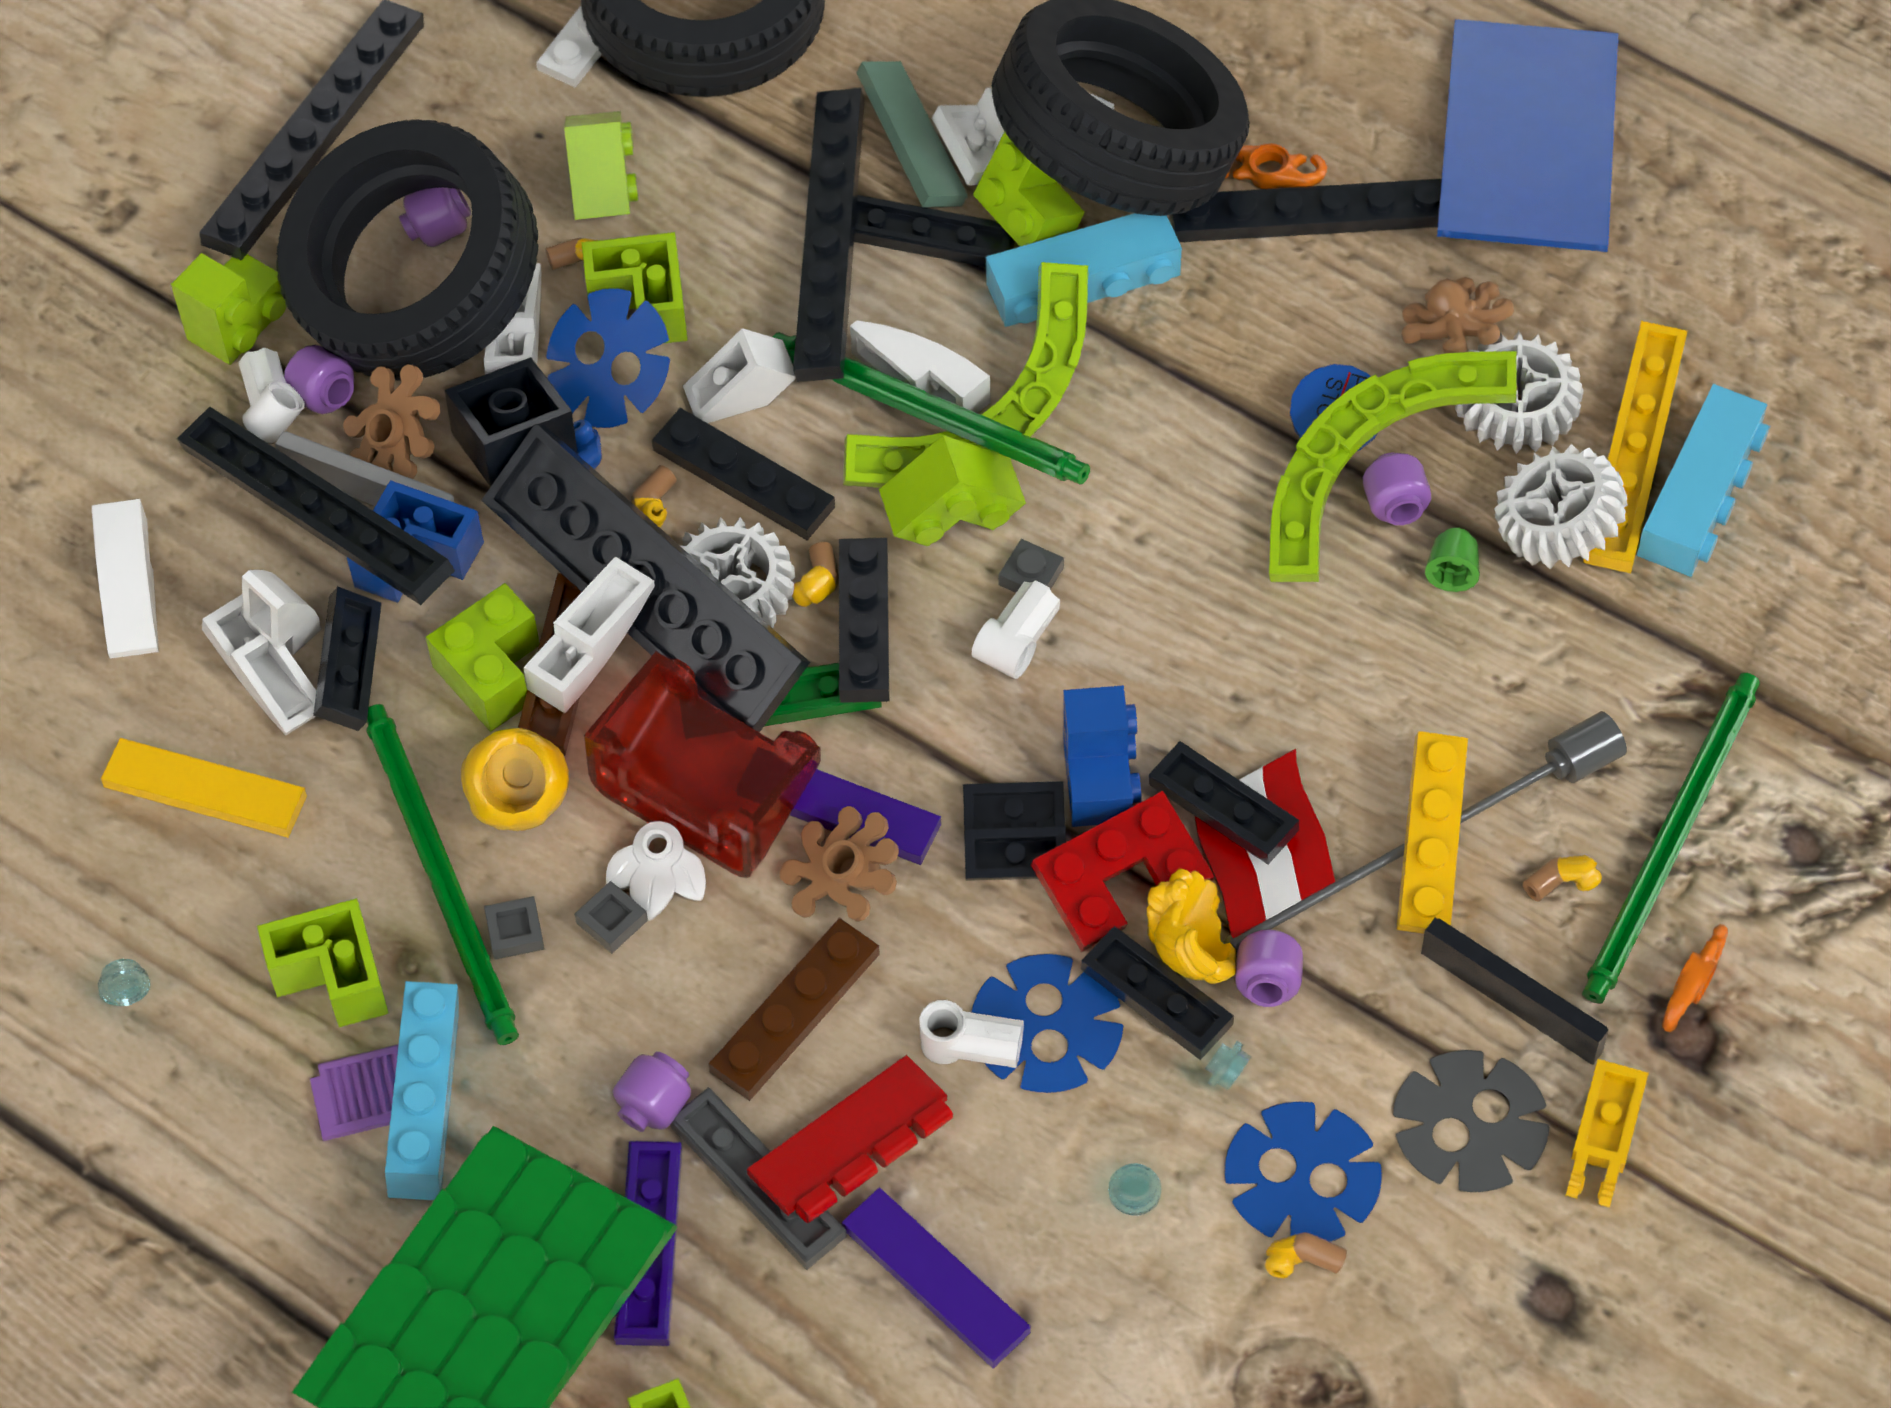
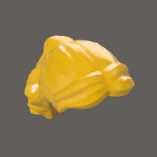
[1146,869,1236,984]

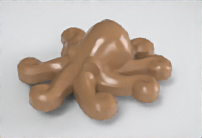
[1401,277,1514,354]
[343,364,440,479]
[780,806,899,922]

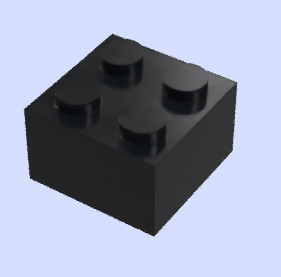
[444,357,578,487]

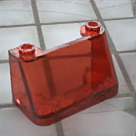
[584,651,821,878]

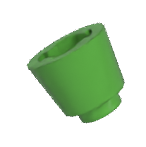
[1425,528,1480,592]

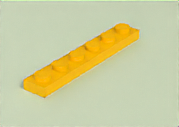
[1583,321,1688,573]

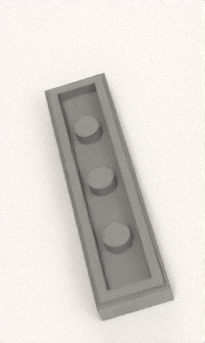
[275,431,455,506]

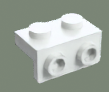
[932,88,1004,185]

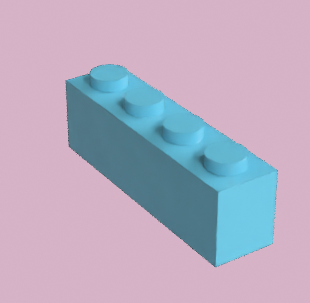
[986,213,1182,327]
[1637,384,1770,577]
[385,981,459,1200]

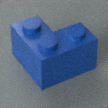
[347,480,484,603]
[1063,685,1142,827]

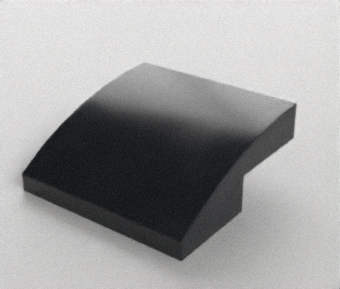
[963,781,1066,881]

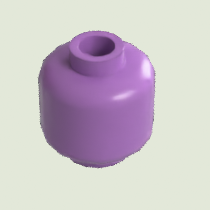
[399,188,472,247]
[284,345,355,414]
[1363,453,1431,525]
[1235,930,1303,1007]
[613,1051,691,1132]

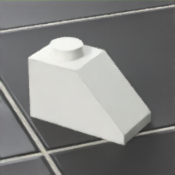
[683,328,796,423]

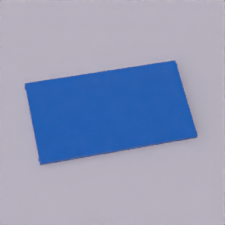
[1437,19,1618,252]

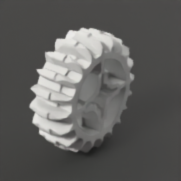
[1455,331,1583,454]
[1494,444,1628,569]
[681,517,795,628]

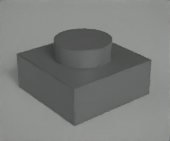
[998,539,1064,593]
[574,881,648,954]
[484,896,545,960]

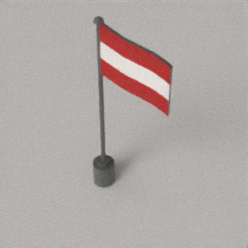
[1195,711,1627,954]

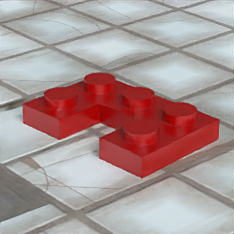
[1031,791,1215,952]

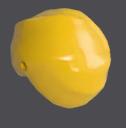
[461,728,569,831]

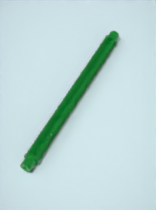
[773,332,1090,485]
[1582,672,1760,1004]
[366,704,519,1045]

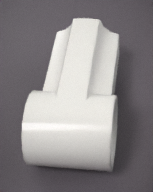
[239,347,304,443]
[972,580,1060,679]
[920,1000,1024,1068]

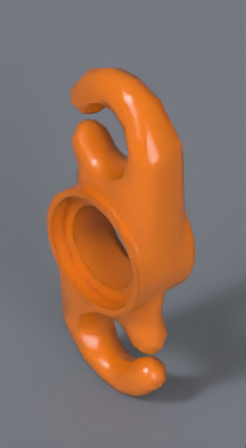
[1225,143,1328,189]
[1662,924,1728,1032]

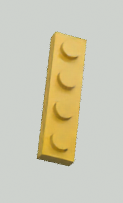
[1396,731,1468,934]

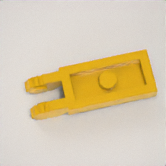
[1566,1059,1649,1208]

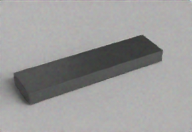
[670,1087,847,1270]

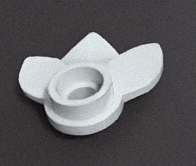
[606,821,706,921]

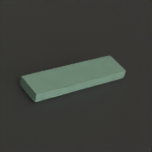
[856,61,968,208]

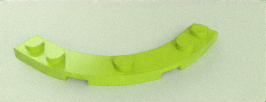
[843,262,1088,488]
[1269,351,1517,582]

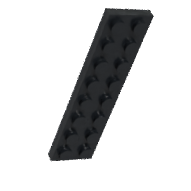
[481,423,810,741]

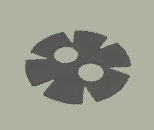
[1393,1050,1549,1192]

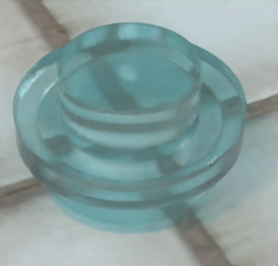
[98,959,150,1006]
[1205,1040,1251,1091]
[1108,1163,1161,1216]

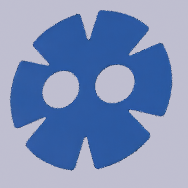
[546,289,670,428]
[971,954,1124,1093]
[1225,1102,1382,1242]

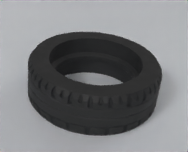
[581,0,825,97]
[992,0,1250,216]
[276,119,539,381]

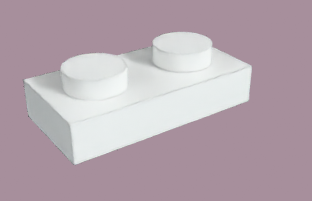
[536,6,601,88]

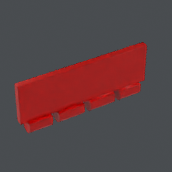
[747,1055,953,1223]

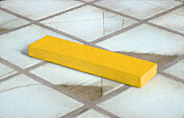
[101,738,307,838]

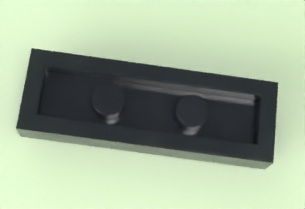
[313,586,382,731]
[1149,741,1299,865]
[1081,926,1234,1060]

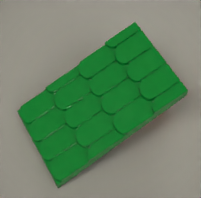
[292,1125,678,1408]

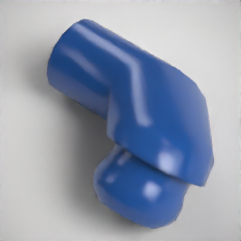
[574,420,602,469]

